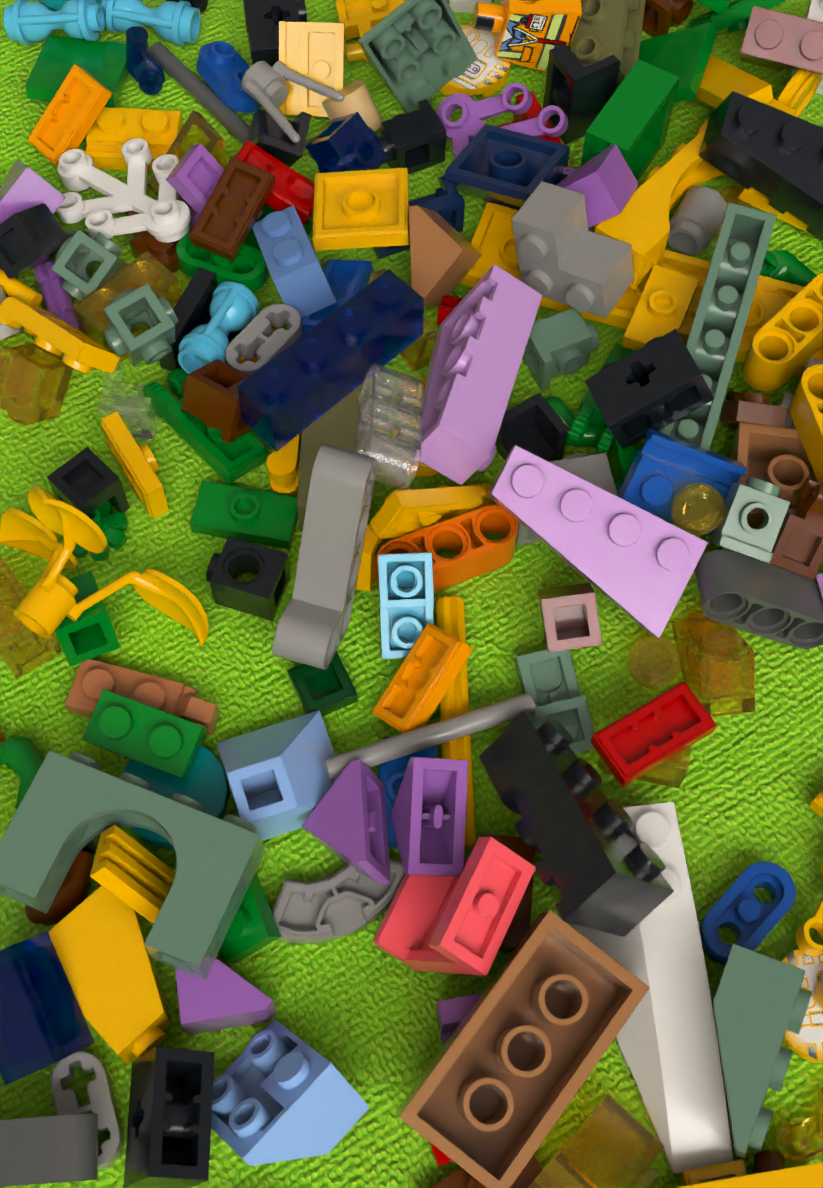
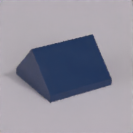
[445,124,570,210]

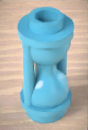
[3,0,106,45]
[101,0,201,46]
[178,282,259,374]

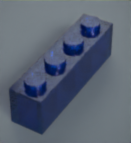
[237,269,424,452]

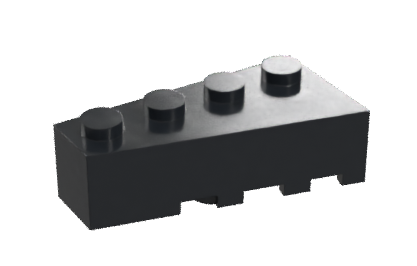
[698,91,823,241]
[479,711,674,937]

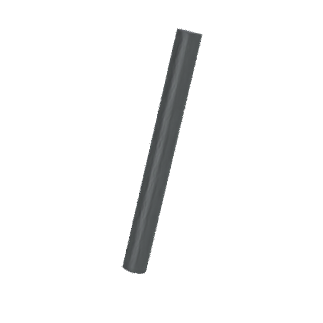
[148,42,250,145]

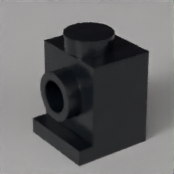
[373,99,446,175]

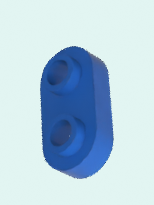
[196,41,261,113]
[699,862,796,964]

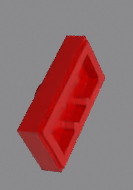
[234,140,315,226]
[590,681,717,787]

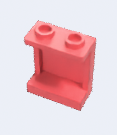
[373,836,536,976]

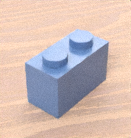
[252,205,336,318]

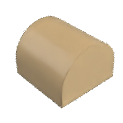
[322,80,383,143]

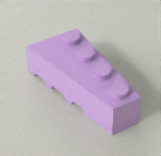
[410,264,542,485]

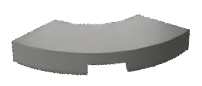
[272,859,405,944]

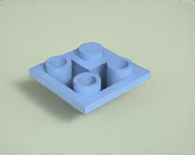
[216,710,336,841]
[211,1019,370,1166]

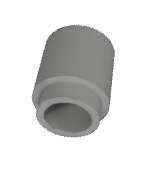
[667,186,727,256]

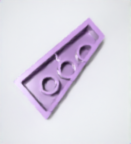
[488,445,708,638]

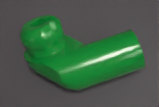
[0,735,45,809]

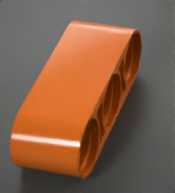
[376,504,519,593]

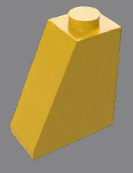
[27,885,171,1065]

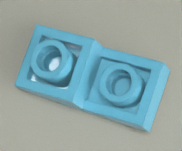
[378,552,434,659]

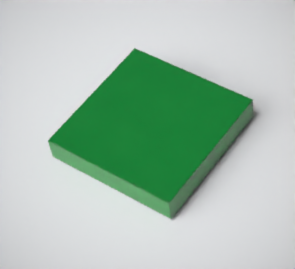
[639,22,717,103]
[25,35,135,108]

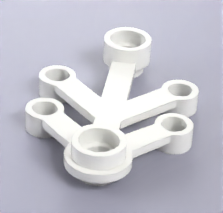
[57,138,191,243]

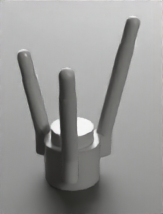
[241,60,344,150]

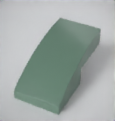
[513,649,595,753]

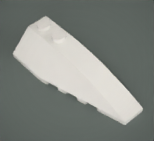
[570,802,733,1175]

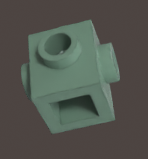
[51,229,129,304]
[102,283,178,366]

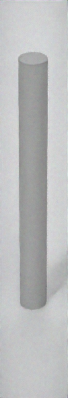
[323,692,535,781]

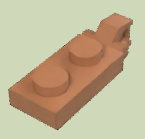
[65,659,219,735]

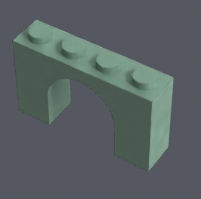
[0,750,265,980]

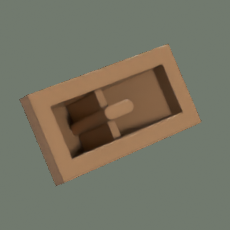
[409,205,482,308]

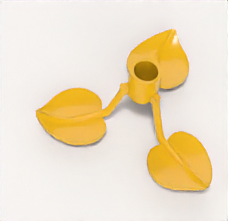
[0,485,208,646]

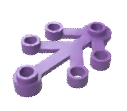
[436,82,576,209]

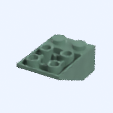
[358,0,478,113]
[713,944,812,1160]

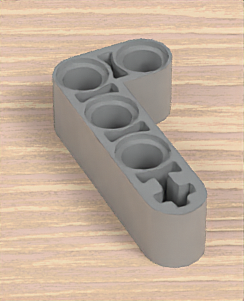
[272,444,377,670]

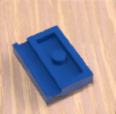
[617,428,747,536]

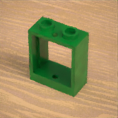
[580,59,679,182]

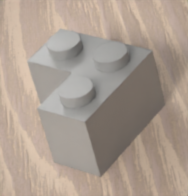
[511,181,634,319]

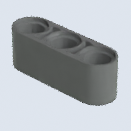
[694,549,823,649]
[0,1114,98,1187]

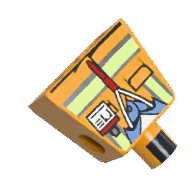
[473,0,582,73]

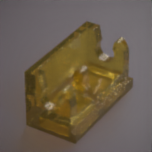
[0,555,62,679]

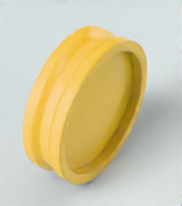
[777,69,823,117]

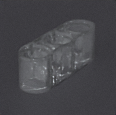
[355,363,423,490]

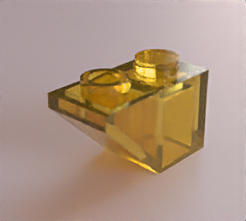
[0,343,74,425]
[672,611,755,717]

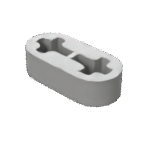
[225,303,303,382]
[51,1052,124,1170]

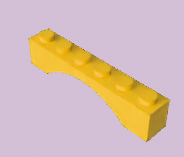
[591,99,797,290]

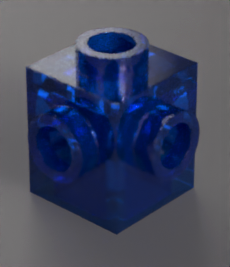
[305,112,388,173]

